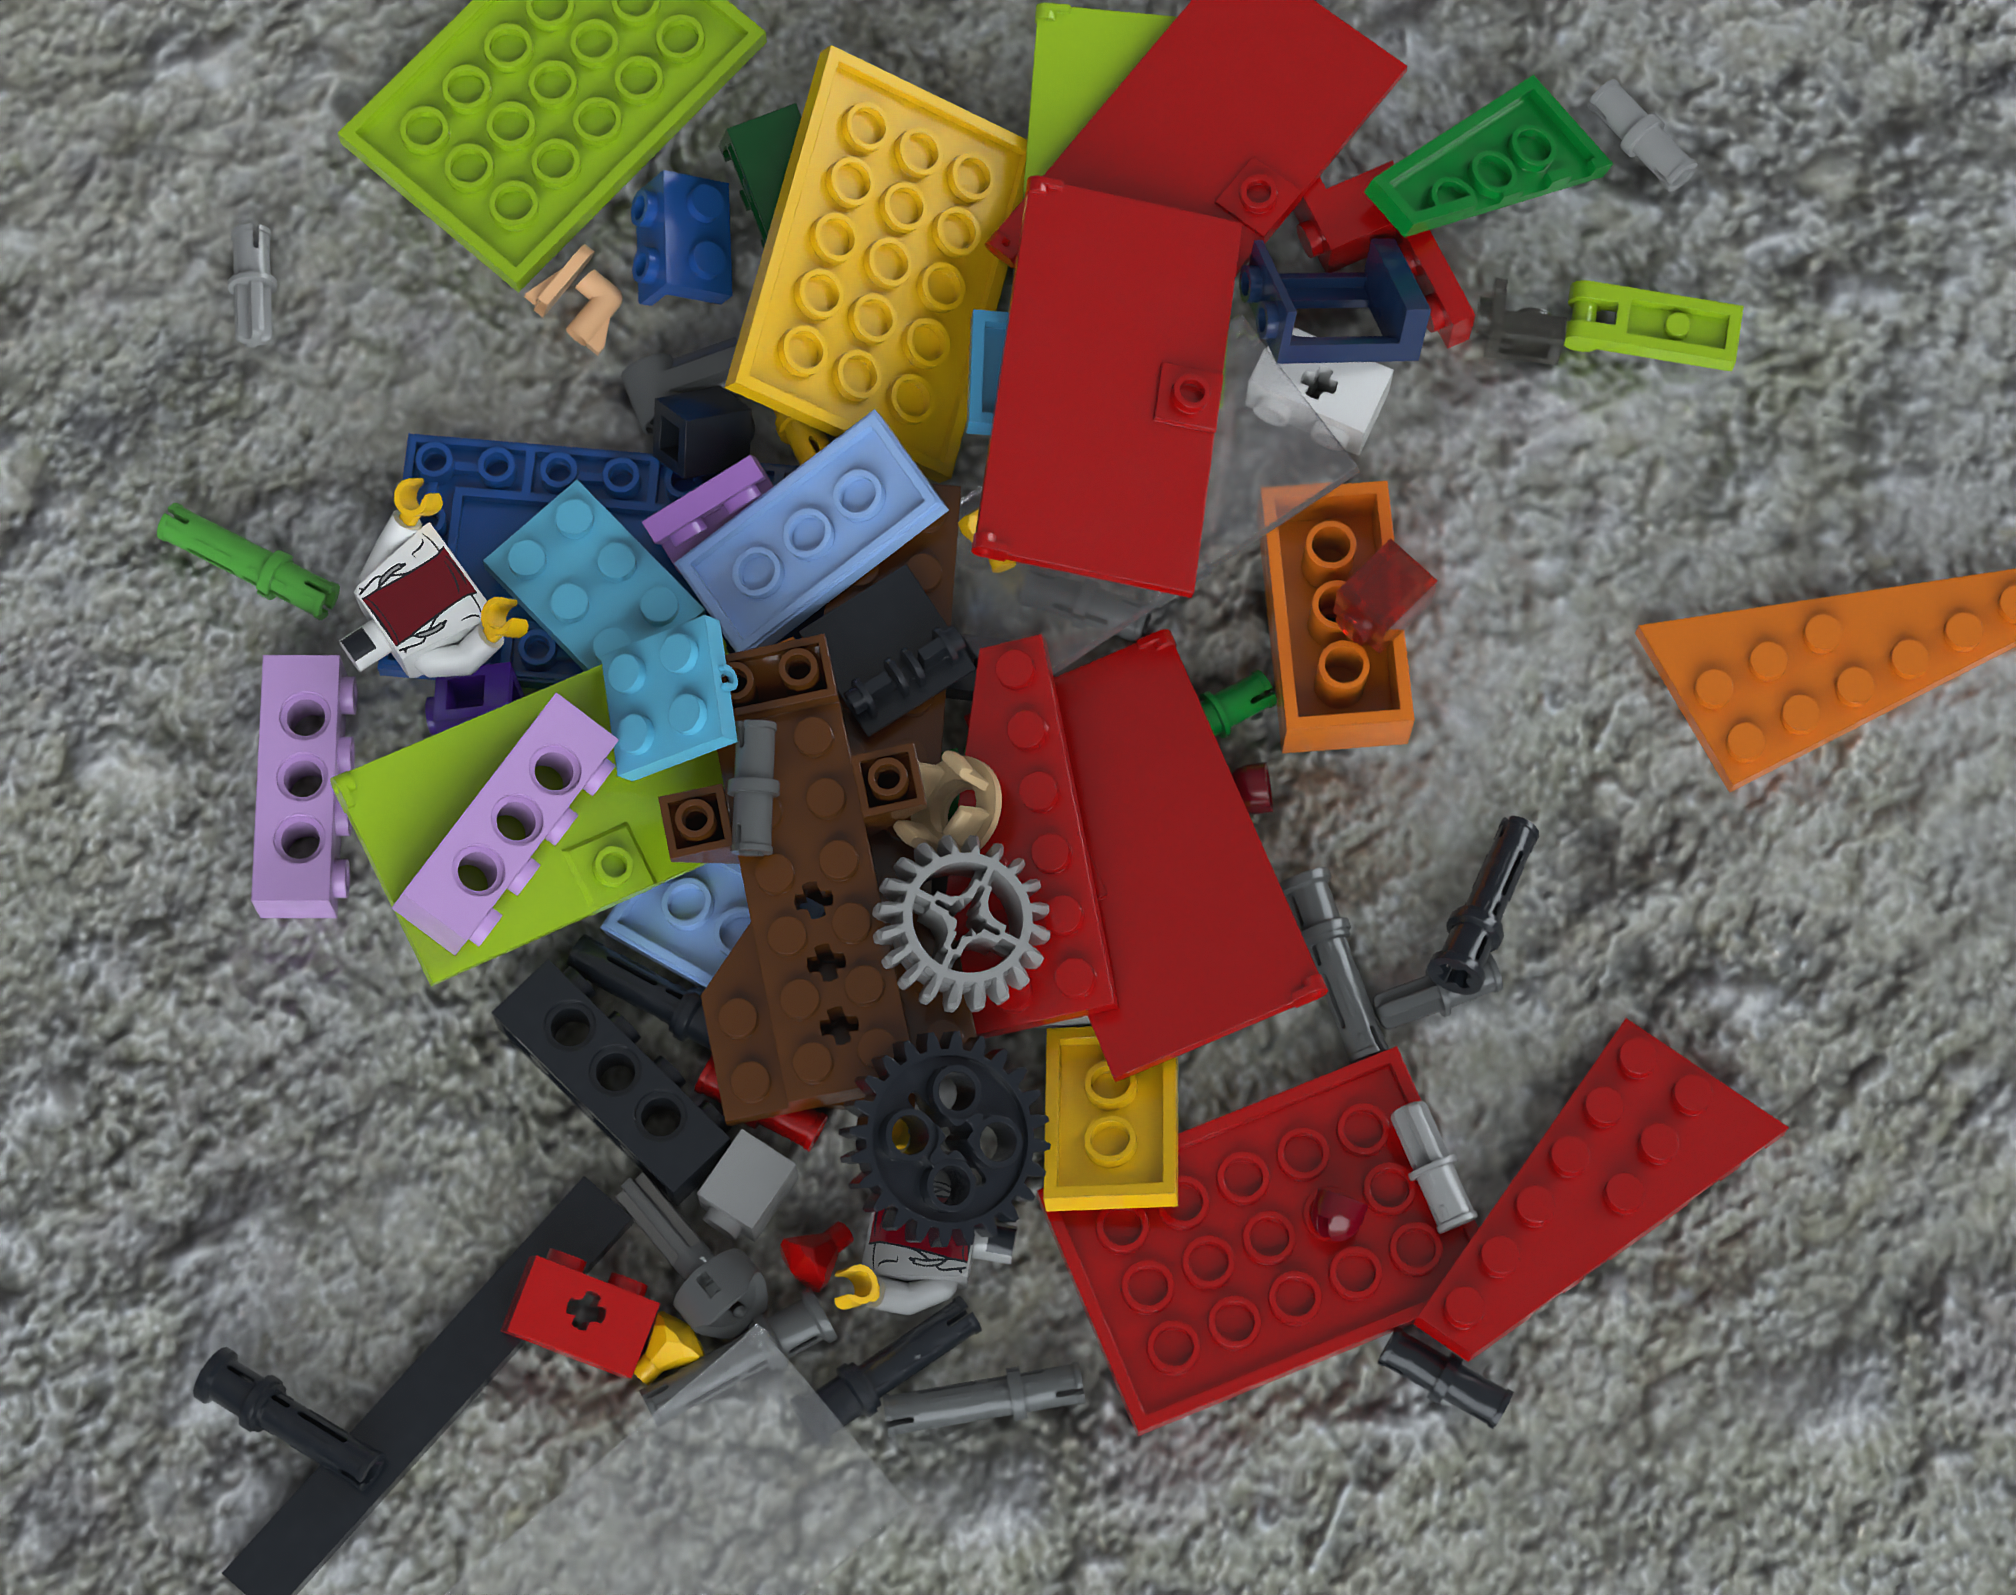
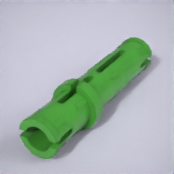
[157,503,340,620]

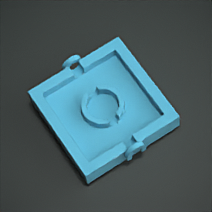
[601,615,738,781]

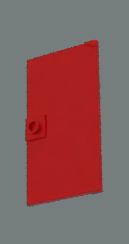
[985,0,1407,278]
[971,175,1242,598]
[964,629,1328,1082]

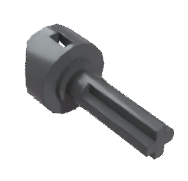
[616,1172,768,1340]

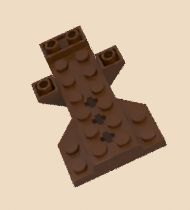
[658,633,977,1126]

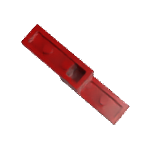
[1293,160,1476,349]

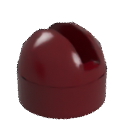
[1232,762,1273,815]
[1311,1188,1368,1241]

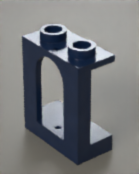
[1239,238,1431,364]

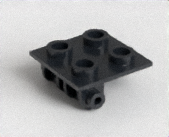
[799,565,976,738]

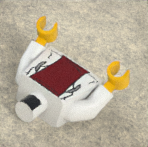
[339,478,529,678]

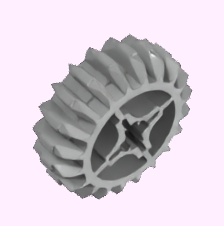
[872,835,1050,1012]

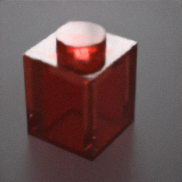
[1333,538,1438,654]

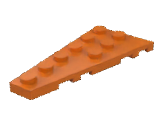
[1635,568,2016,793]

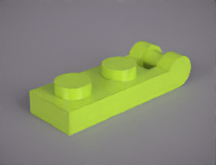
[1562,280,1744,372]

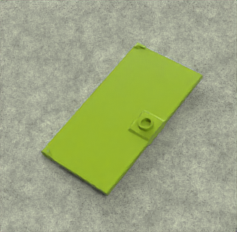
[330,637,729,986]

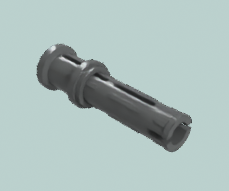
[1279,867,1389,1064]
[639,1287,838,1428]

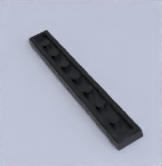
[222,1176,634,1595]

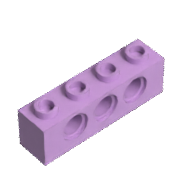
[251,655,358,918]
[392,692,619,956]

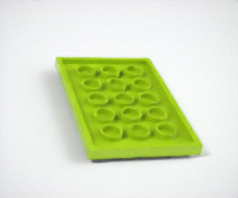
[338,0,767,293]

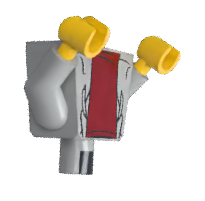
[834,1119,1018,1315]

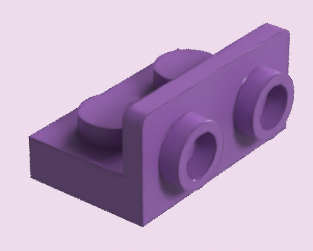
[642,455,774,574]

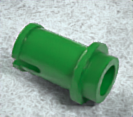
[1199,669,1277,738]

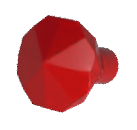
[780,1221,854,1293]

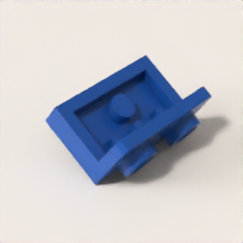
[631,170,733,306]

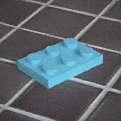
[483,480,706,671]

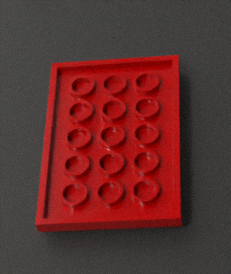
[1036,1046,1479,1437]

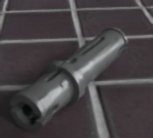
[882,1361,1086,1438]

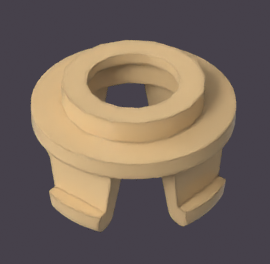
[893,750,1002,853]

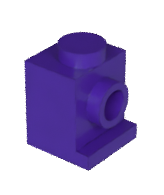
[425,662,525,735]

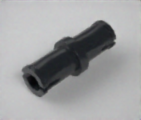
[1377,1327,1514,1429]

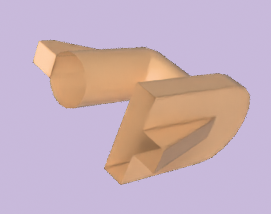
[524,244,623,356]

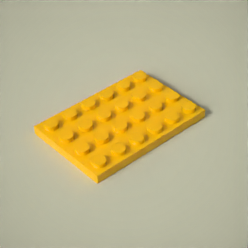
[724,45,1027,483]

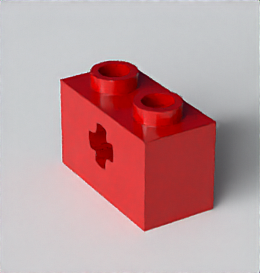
[500,1248,660,1379]

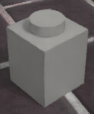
[697,1129,798,1242]

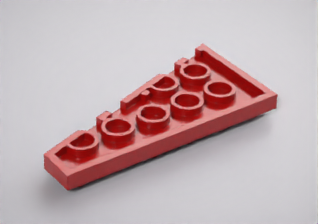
[946,634,1119,1039]
[1413,1018,1789,1362]

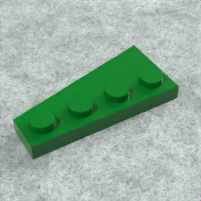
[1364,74,1613,238]

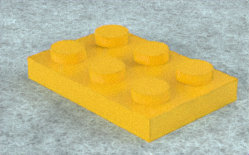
[1043,1026,1178,1212]

